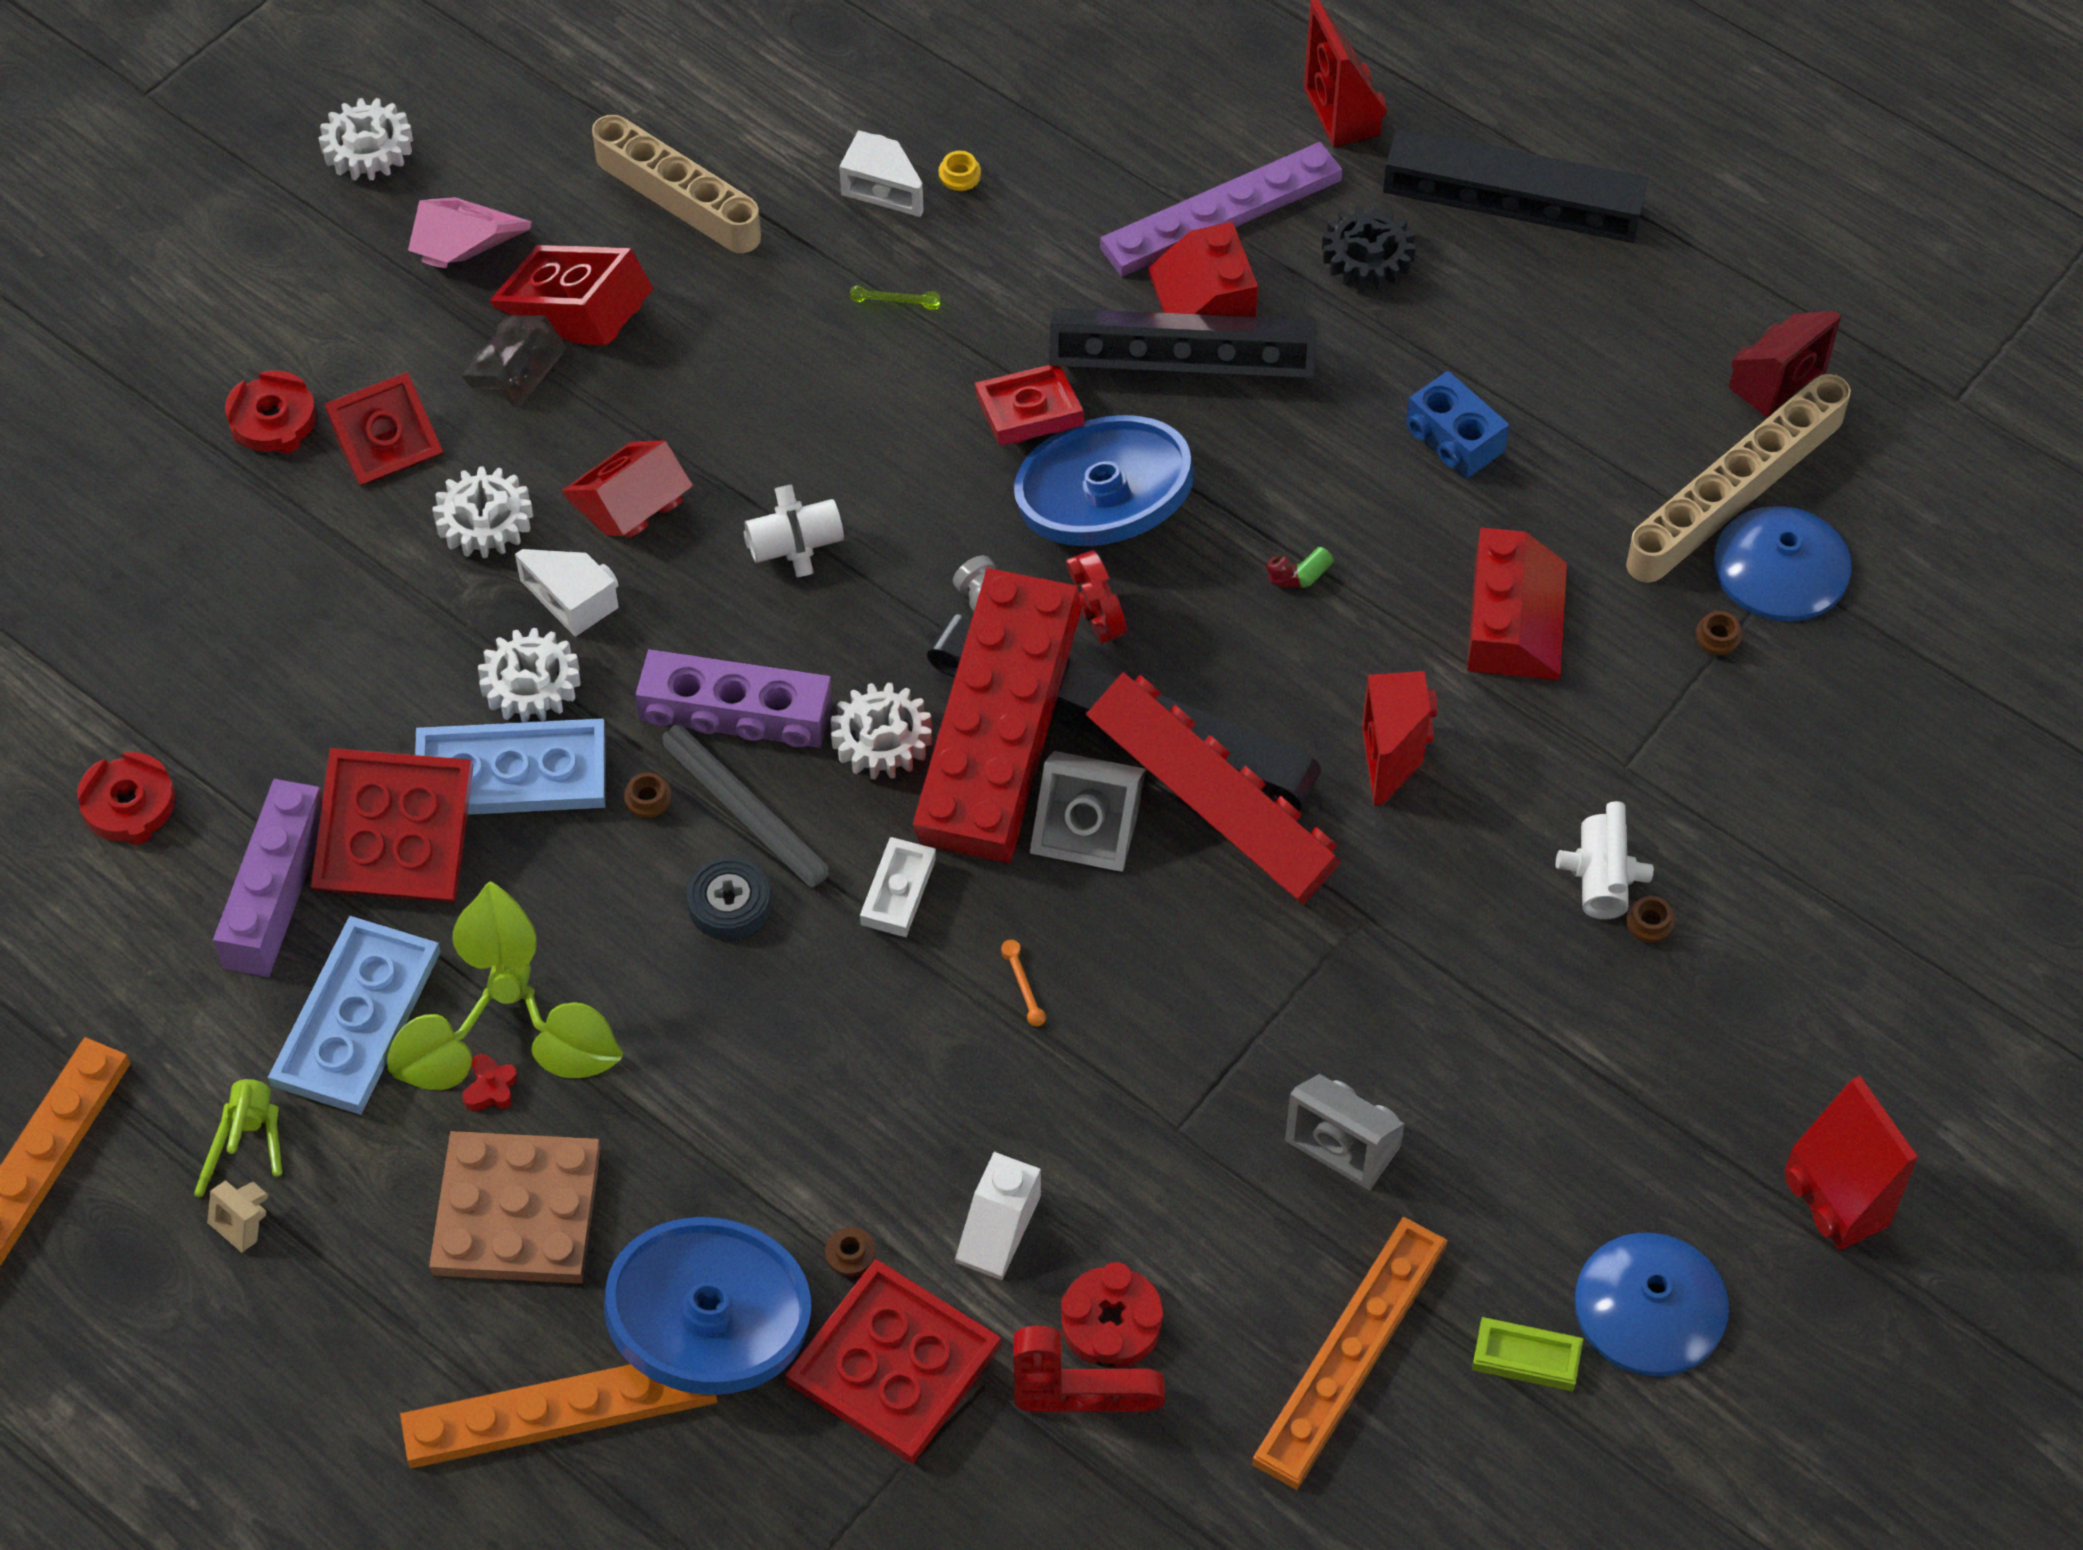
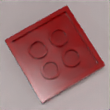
[311,748,474,903]
[785,1259,1001,1465]

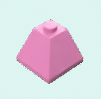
[408,197,531,268]

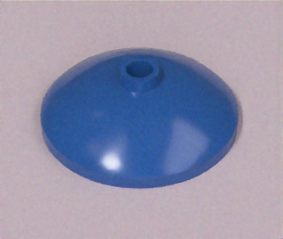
[1714,506,1852,622]
[1574,1232,1729,1377]

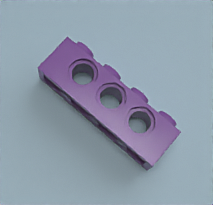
[636,649,833,748]

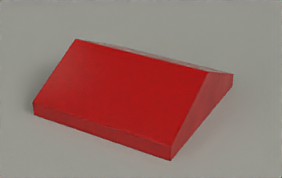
[325,371,443,487]

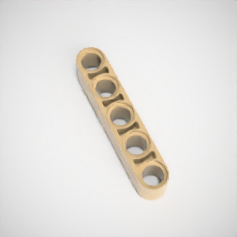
[592,115,761,253]

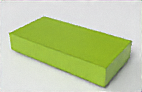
[1472,1317,1583,1392]

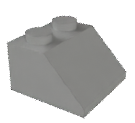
[1030,751,1146,872]
[1285,1074,1405,1191]

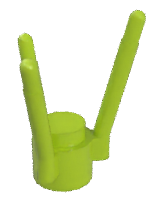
[194,1079,282,1198]

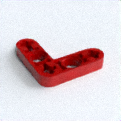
[1014,1326,1165,1412]

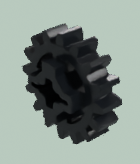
[1322,205,1416,290]

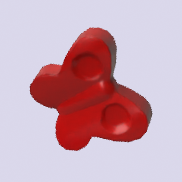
[462,1054,518,1111]

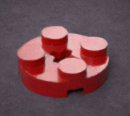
[225,370,317,454]
[1066,550,1127,645]
[77,752,176,845]
[1061,1262,1163,1367]

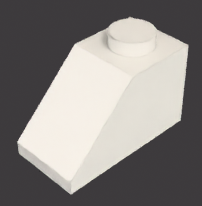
[839,130,923,217]
[515,549,619,637]
[955,1152,1041,1280]

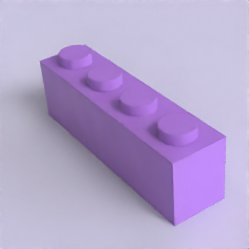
[213,779,323,978]

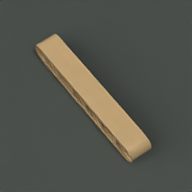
[1626,374,1851,583]

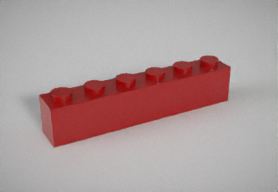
[1085,672,1341,905]

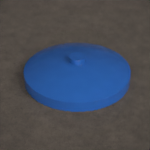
[1014,415,1194,546]
[604,1217,811,1395]

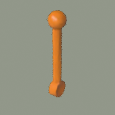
[1001,940,1046,1027]

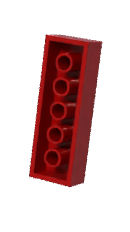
[912,568,1082,864]

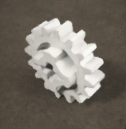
[319,98,413,180]
[433,466,533,558]
[478,628,581,723]
[831,683,932,779]

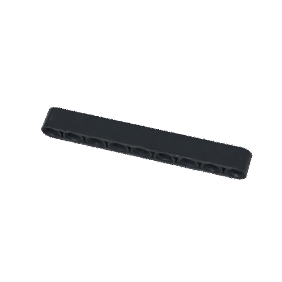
[926,615,1322,812]

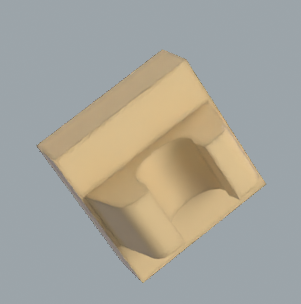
[207,1181,268,1253]

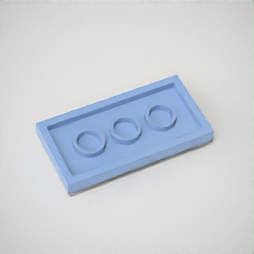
[415,719,606,815]
[268,916,441,1115]

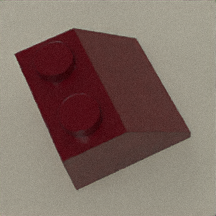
[1729,311,1841,418]

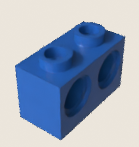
[1406,371,1510,479]

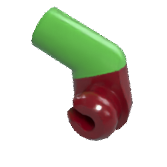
[1266,547,1334,588]

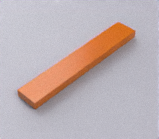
[1252,1217,1448,1490]

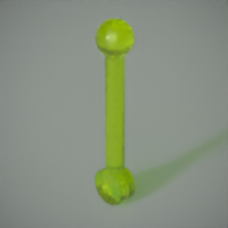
[849,285,940,310]

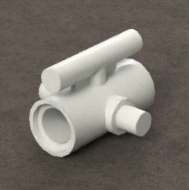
[743,484,844,577]
[1556,801,1654,919]

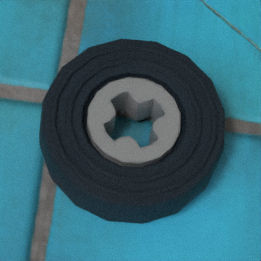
[686,857,773,941]

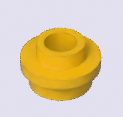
[939,151,981,191]

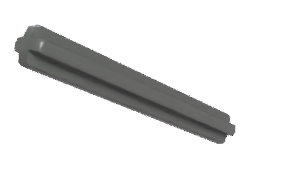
[662,725,829,888]

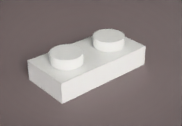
[860,837,936,937]

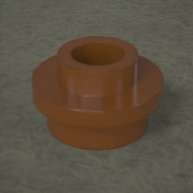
[1695,611,1743,655]
[624,772,672,818]
[1626,896,1675,943]
[825,1227,876,1277]

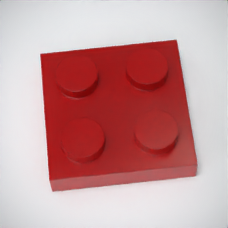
[974,365,1085,446]

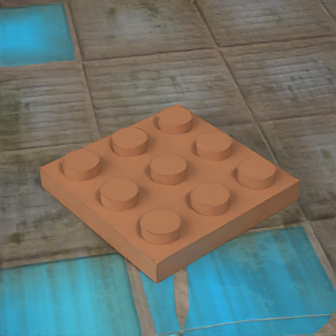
[429,1131,601,1284]

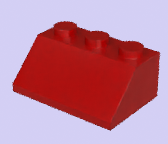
[1467,528,1567,680]

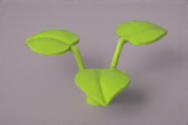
[387,882,623,1090]

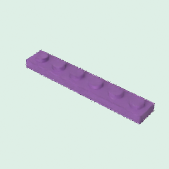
[1100,142,1343,278]

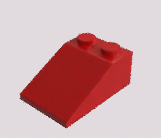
[1304,0,1387,148]
[490,245,654,346]
[1784,1076,1918,1251]

